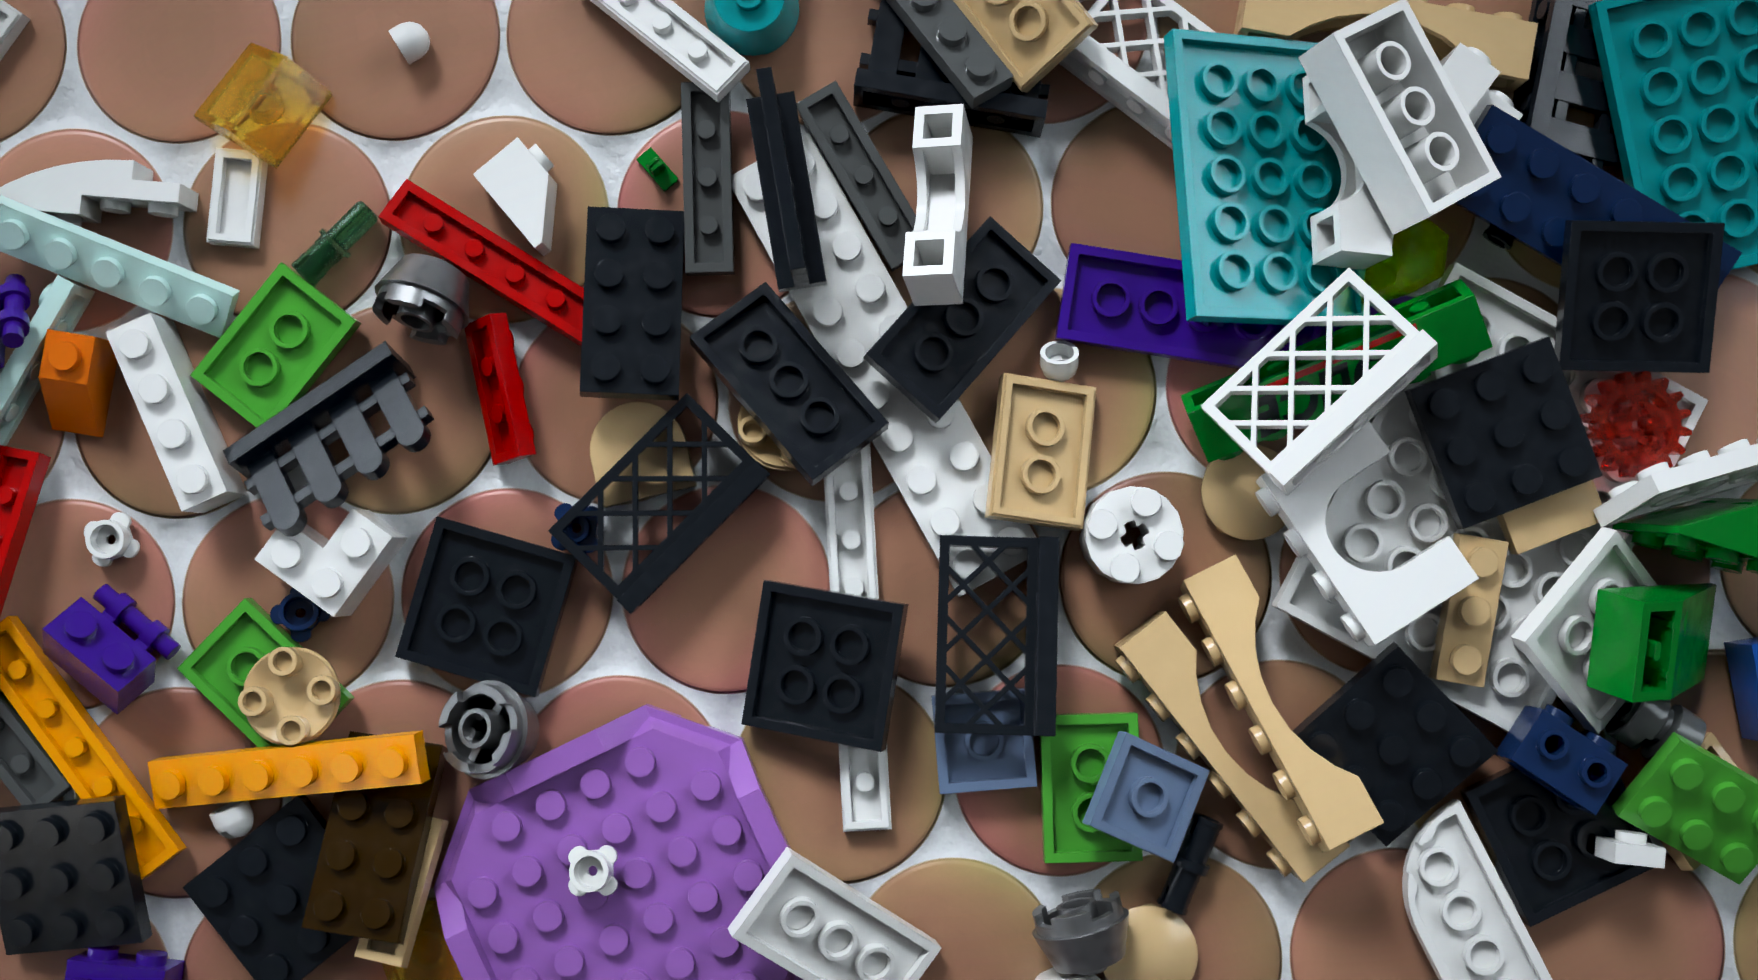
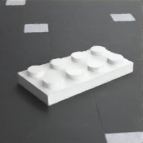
[1593,439,1758,527]
[727,847,942,980]

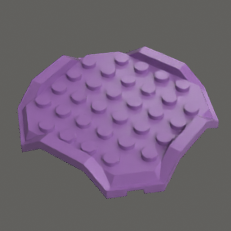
[434,704,803,980]

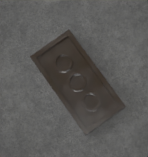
[301,731,448,945]

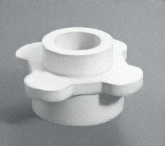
[84,512,140,567]
[568,845,618,896]

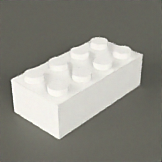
[1298,0,1501,235]

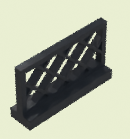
[746,67,827,292]
[548,393,770,614]
[934,535,1059,737]

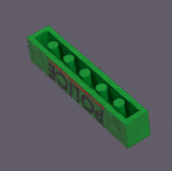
[1181,279,1493,463]

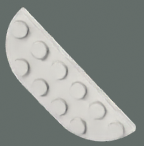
[1402,799,1553,980]

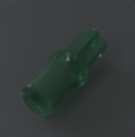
[291,201,378,286]

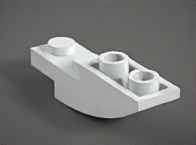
[0,160,199,227]

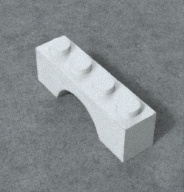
[1302,75,1394,270]
[902,104,973,306]

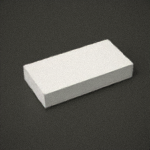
[206,147,269,249]

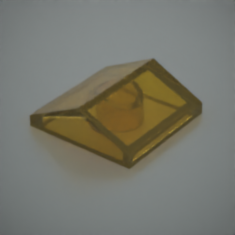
[193,43,333,169]

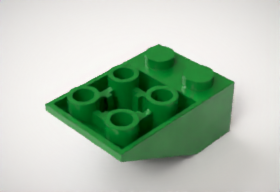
[1612,497,1758,574]
[1587,583,1716,703]

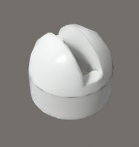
[388,22,430,65]
[1040,340,1079,382]
[209,801,254,839]

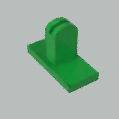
[637,147,679,192]

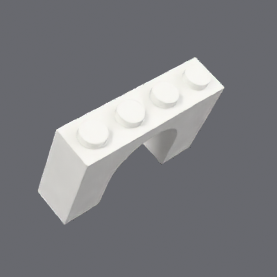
[1255,421,1479,646]

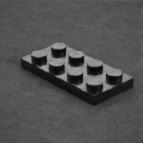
[580,206,684,401]
[863,216,1062,423]
[690,282,889,486]

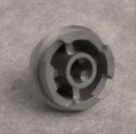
[372,253,469,345]
[439,680,539,779]
[1032,889,1129,976]

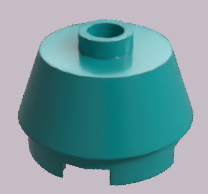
[704,0,799,56]

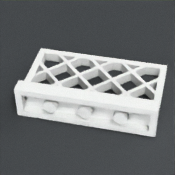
[1059,0,1215,150]
[1201,268,1438,496]

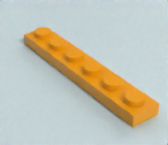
[0,616,187,880]
[147,730,430,809]

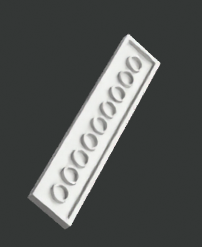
[732,132,1036,597]

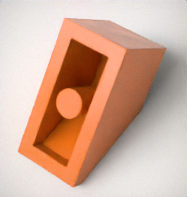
[38,329,117,438]

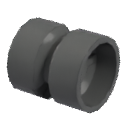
[1605,700,1706,761]

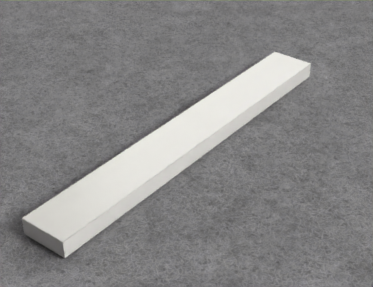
[824,443,892,832]

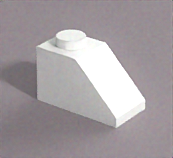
[473,137,557,256]

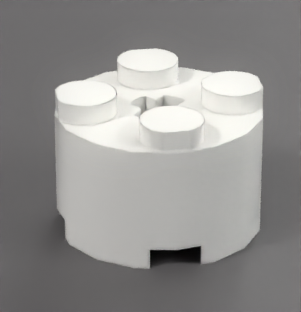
[1079,486,1184,584]

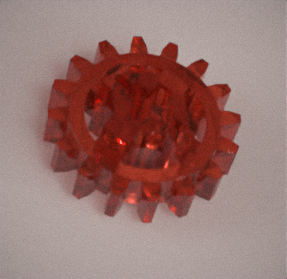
[1579,371,1692,478]

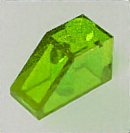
[1361,218,1449,307]

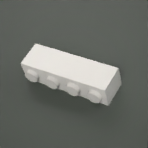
[105,313,248,513]

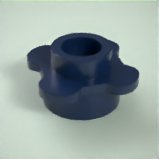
[551,503,598,554]
[270,587,331,642]

